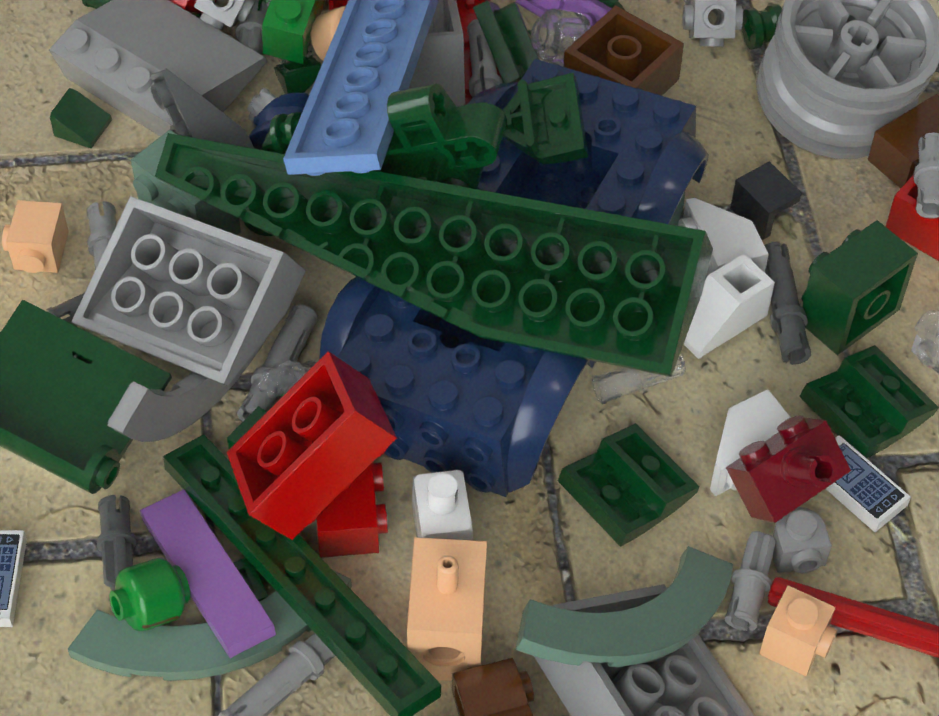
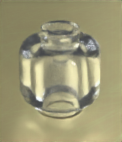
[531,8,591,63]

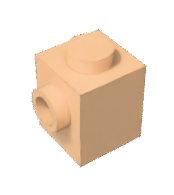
[2,200,69,273]
[759,585,838,676]

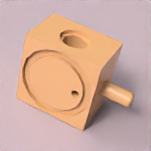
[407,537,487,681]

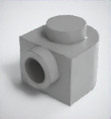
[773,507,832,573]

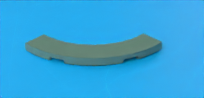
[515,546,733,667]
[68,570,352,681]

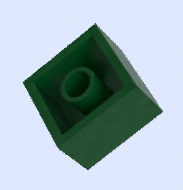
[801,220,918,356]

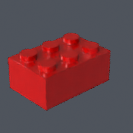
[227,351,397,540]

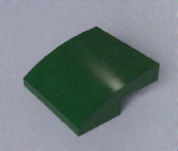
[799,345,939,459]
[557,423,700,547]

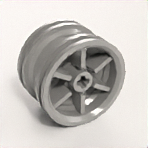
[756,0,939,159]

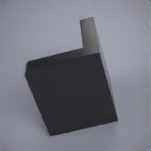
[730,161,802,240]

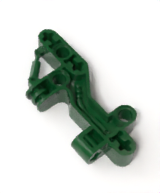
[244,83,507,236]

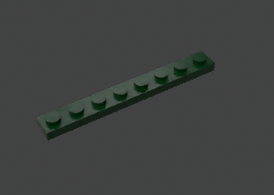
[163,434,441,716]

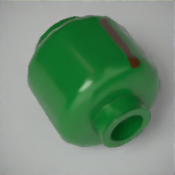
[109,558,190,631]

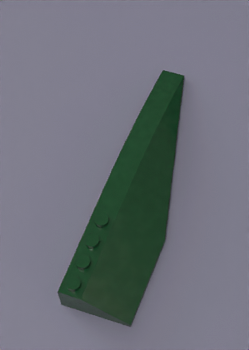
[155,133,713,377]

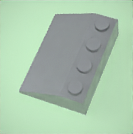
[49,0,267,136]
[71,196,306,386]
[534,584,754,716]

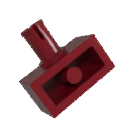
[726,415,851,523]

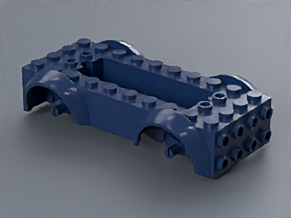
[319,59,709,497]

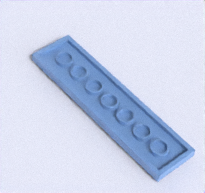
[283,0,439,176]

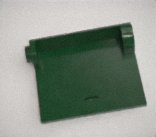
[0,299,172,494]

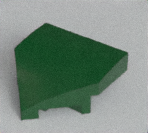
[473,0,540,83]
[502,73,589,165]

